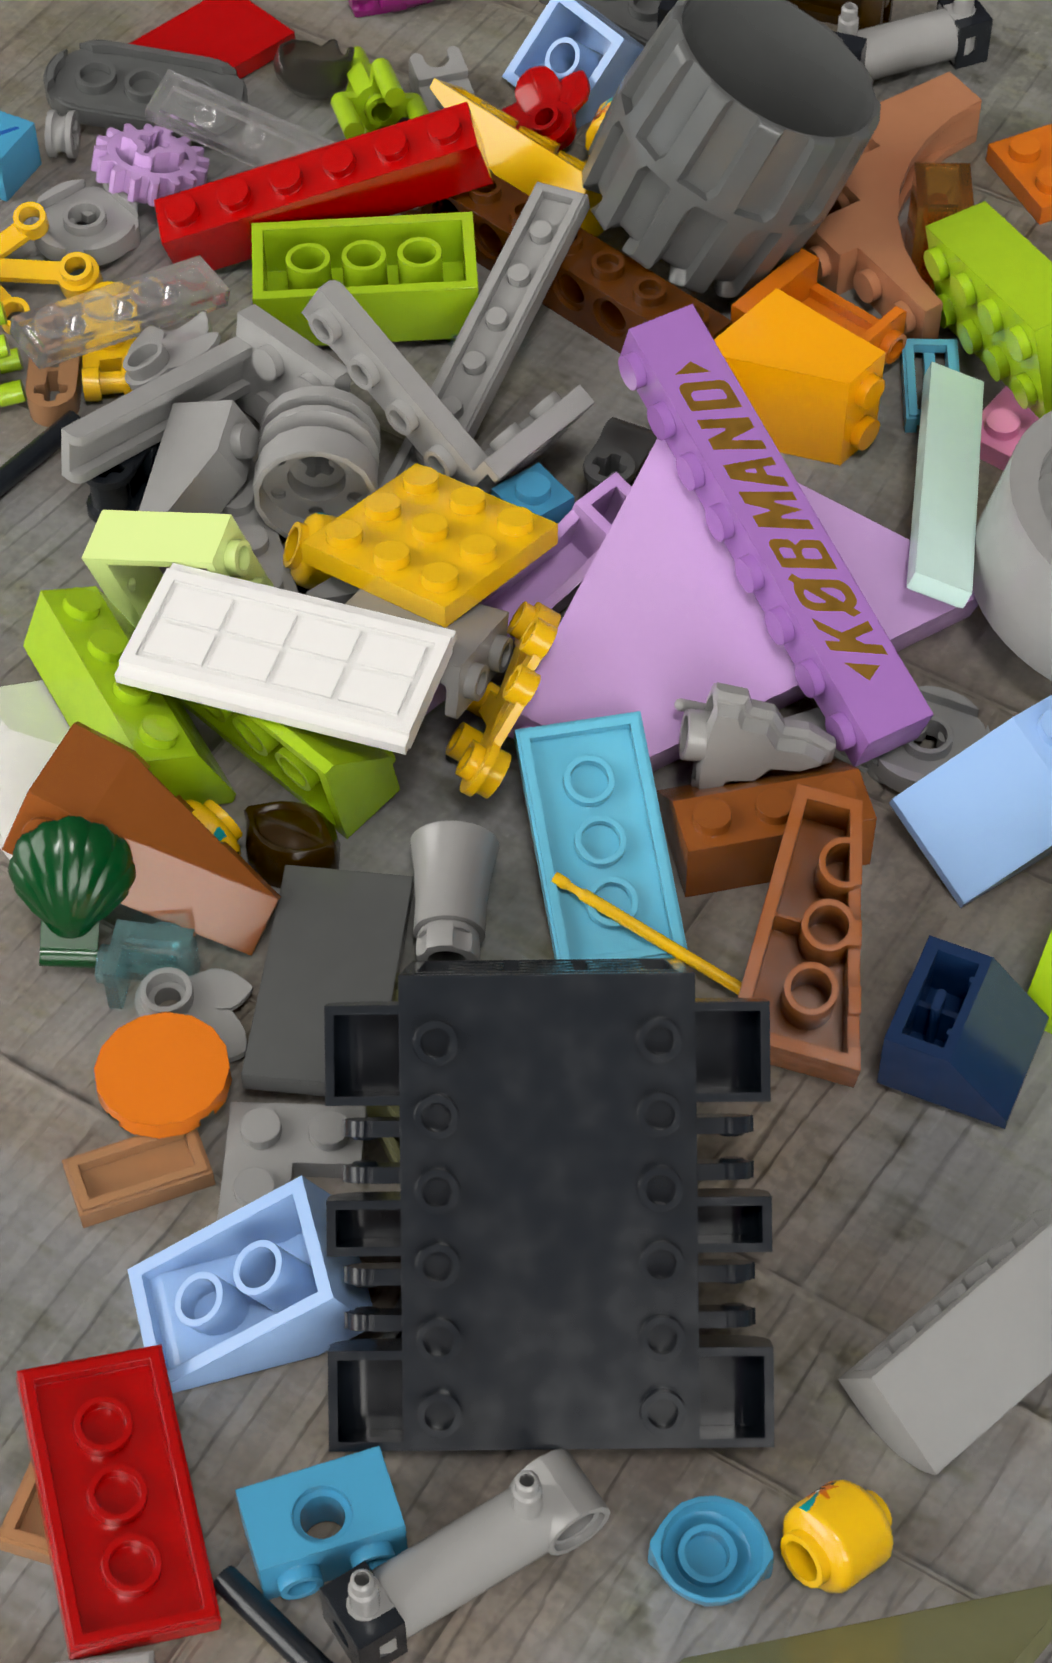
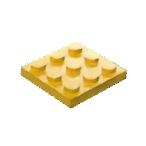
[301,463,558,628]

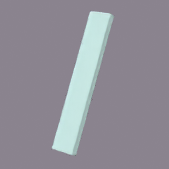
[906,362,984,609]

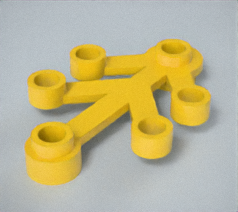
[0,202,103,336]
[445,601,561,799]

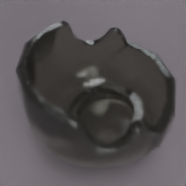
[273,39,355,100]

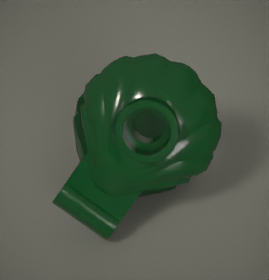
[8,816,136,968]

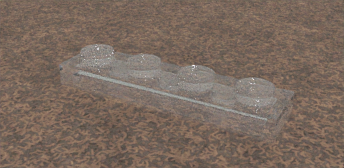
[10,255,230,369]

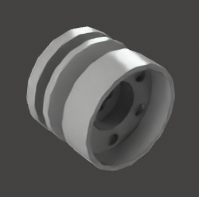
[253,386,381,538]

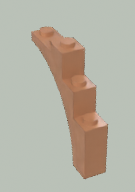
[805,71,982,339]

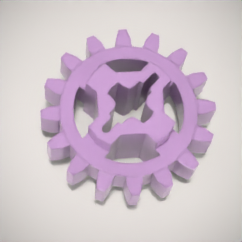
[91,123,210,207]

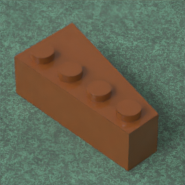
[738,783,863,1088]

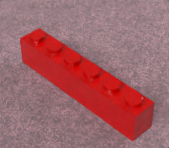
[154,101,493,280]

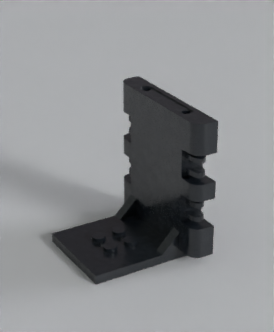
[324,958,775,1452]

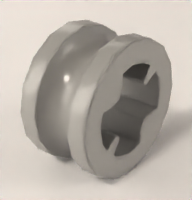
[45,109,80,159]

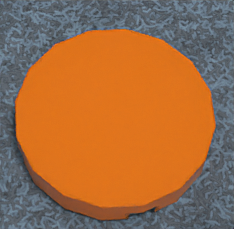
[94,1012,232,1139]

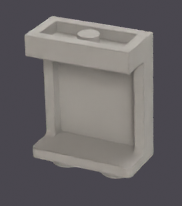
[345,589,513,719]

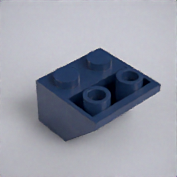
[877,935,1049,1129]

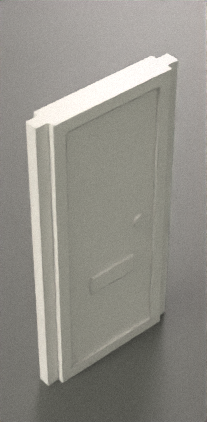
[114,563,457,755]

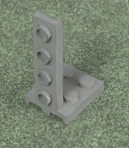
[301,280,595,495]
[61,304,351,484]

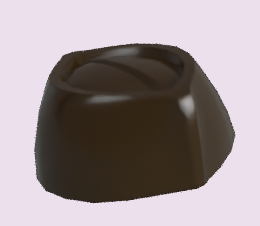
[244,801,340,888]

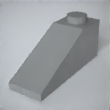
[139,400,259,575]

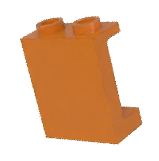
[730,248,907,365]

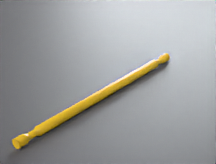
[551,872,742,995]

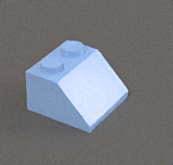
[502,0,644,128]

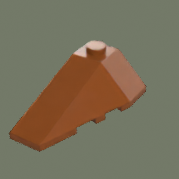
[1,721,281,956]

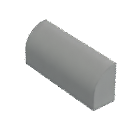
[838,1208,1052,1475]

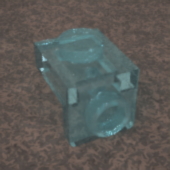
[95,919,201,1009]

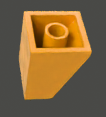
[714,288,886,466]

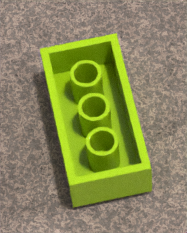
[924,201,1052,418]
[251,212,479,346]

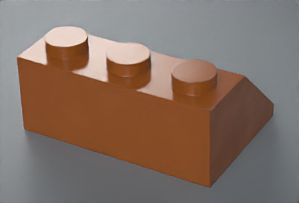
[656,759,877,897]

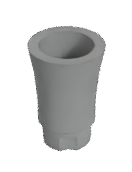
[410,821,500,961]

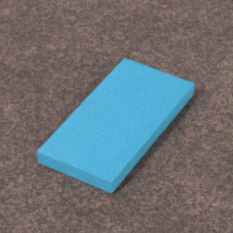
[514,711,688,960]

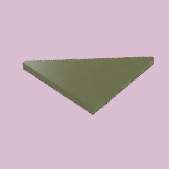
[679,1584,1052,1663]

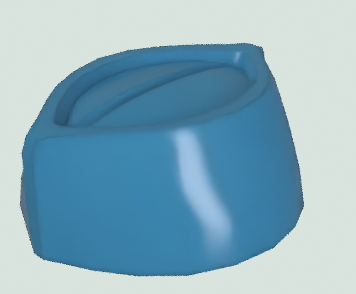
[648,1495,774,1607]

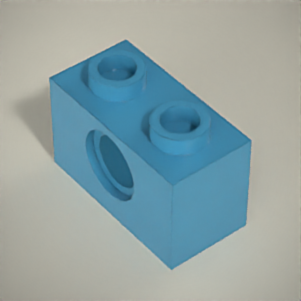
[235,1446,408,1600]

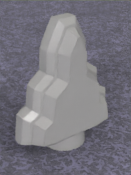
[679,682,836,789]

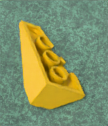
[429,78,605,237]

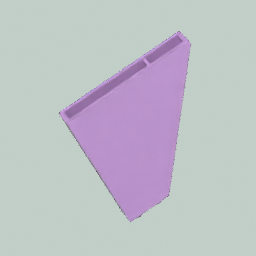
[508,438,979,772]

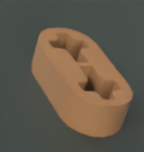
[25,332,83,427]

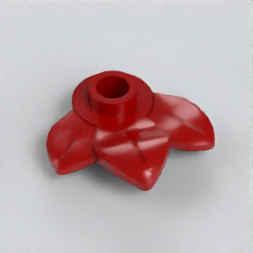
[501,66,590,152]

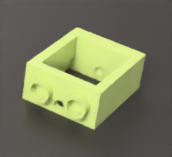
[82,510,274,628]

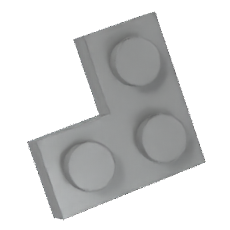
[217,1102,367,1221]

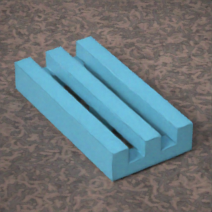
[900,338,960,433]

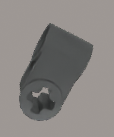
[583,417,657,496]

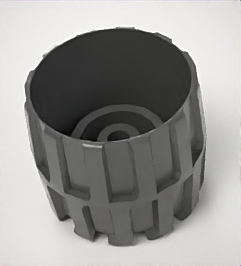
[581,0,881,298]

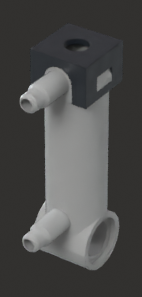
[837,0,993,80]
[319,1449,611,1663]

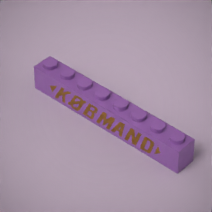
[618,304,934,767]

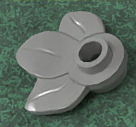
[123,312,221,390]
[134,967,253,1063]

